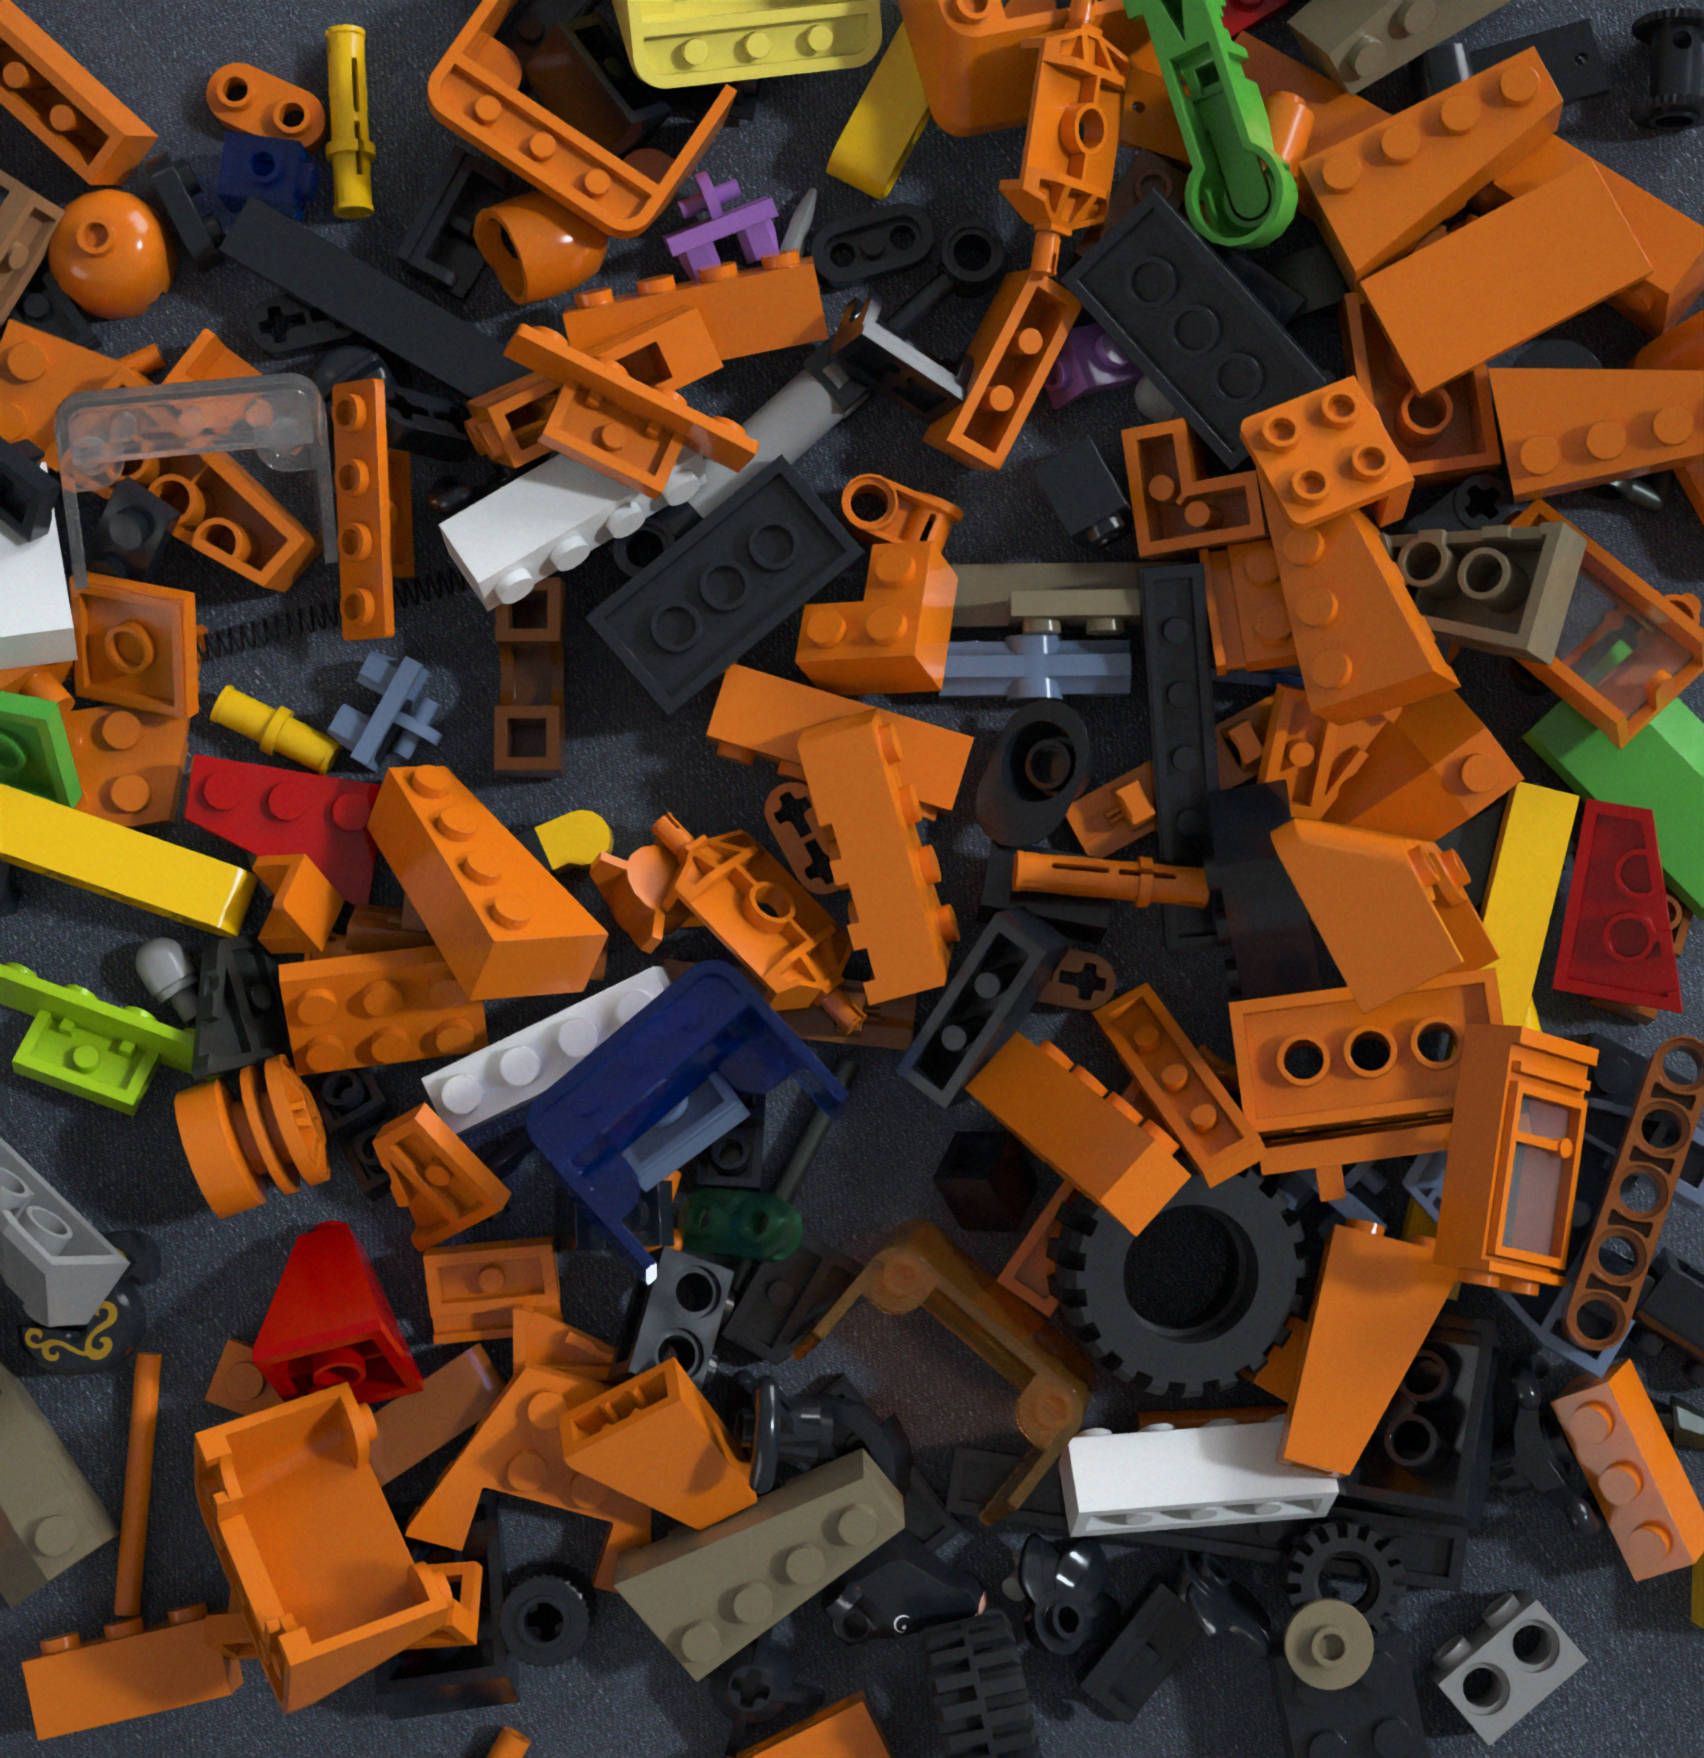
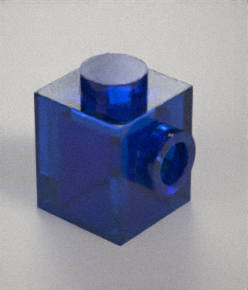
[216,132,318,221]

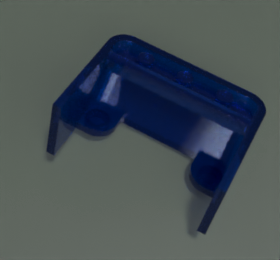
[526,960,849,1286]

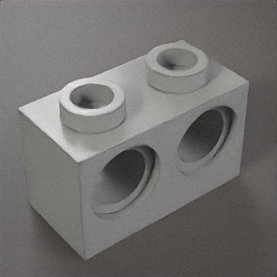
[1426,1589,1588,1746]

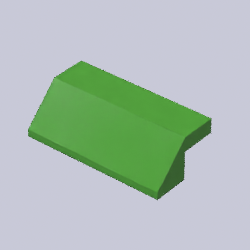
[1521,639,1704,921]

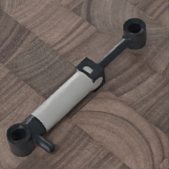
[612,220,1004,582]

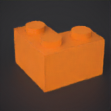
[1121,418,1271,562]
[795,540,958,696]

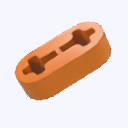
[764,782,841,896]

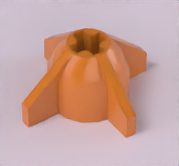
[589,836,705,954]

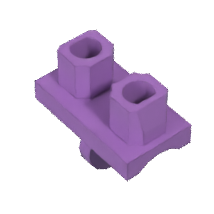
[662,170,779,281]

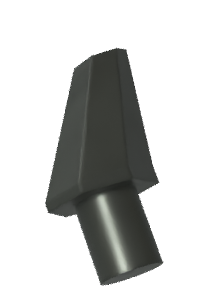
[1654,1396,1704,1448]

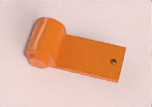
[1118,66,1315,193]

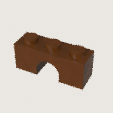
[494,577,567,779]

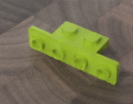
[0,962,224,1117]

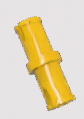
[210,685,343,776]

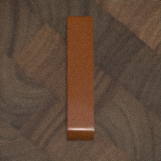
[1561,1035,1704,1351]
[369,1342,507,1487]

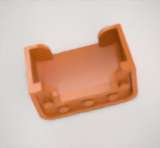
[194,1381,454,1715]

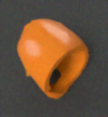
[473,190,609,306]

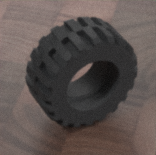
[1046,1138,1309,1398]

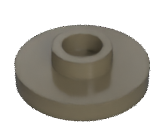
[1283,1598,1374,1690]

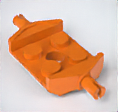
[999,0,1129,276]
[650,812,867,1035]

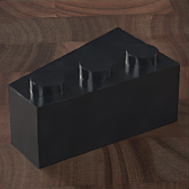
[1203,779,1322,1000]

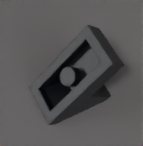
[554,1180,674,1252]

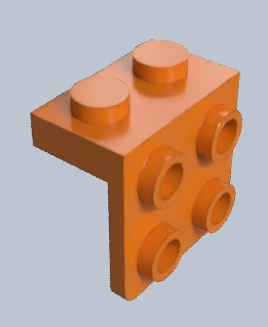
[1239,375,1415,530]

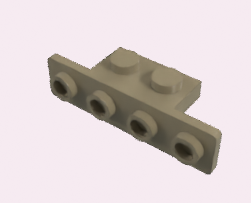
[949,561,1194,636]

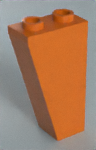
[464,306,724,468]
[1275,1218,1459,1479]

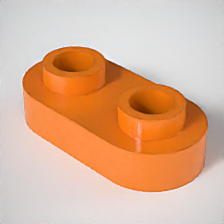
[206,63,329,157]

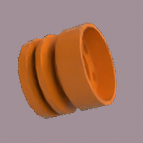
[174,1054,331,1219]

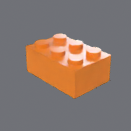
[1337,291,1501,489]

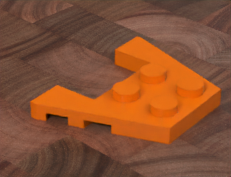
[62,624,209,829]
[405,1361,651,1594]

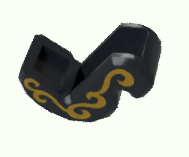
[17,1229,161,1376]

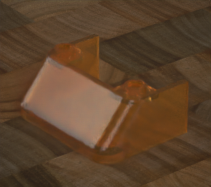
[789,1219,1096,1526]

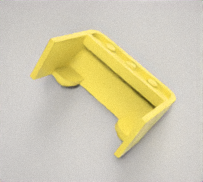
[612,0,882,89]

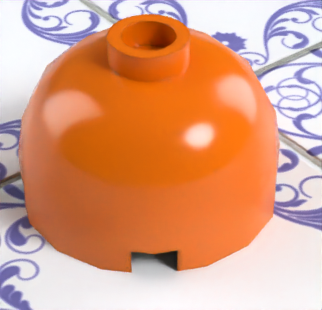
[47,188,179,321]

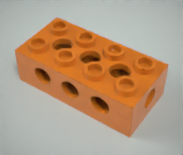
[1228,967,1504,1138]

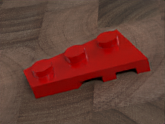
[183,754,381,908]
[1552,798,1684,1014]

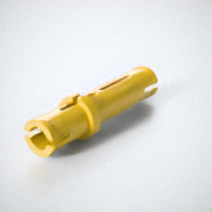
[325,24,376,220]

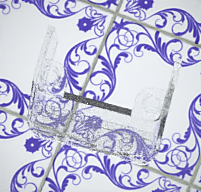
[54,373,338,590]

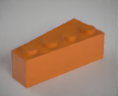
[1298,46,1564,292]
[1256,468,1462,726]
[366,765,609,1001]

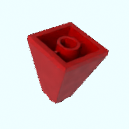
[252,1221,424,1405]

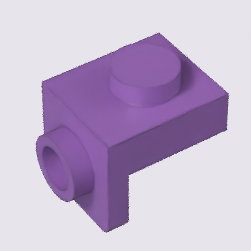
[1043,323,1145,409]

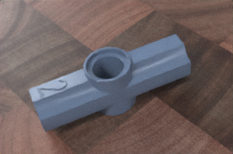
[939,634,1131,705]

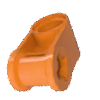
[838,473,965,553]

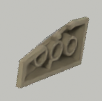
[0,1350,121,1609]

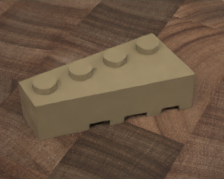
[1287,0,1512,96]
[1379,521,1588,666]
[613,1448,905,1682]

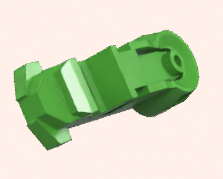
[1123,0,1298,251]

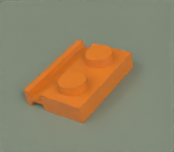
[1198,539,1299,676]
[423,1236,564,1345]

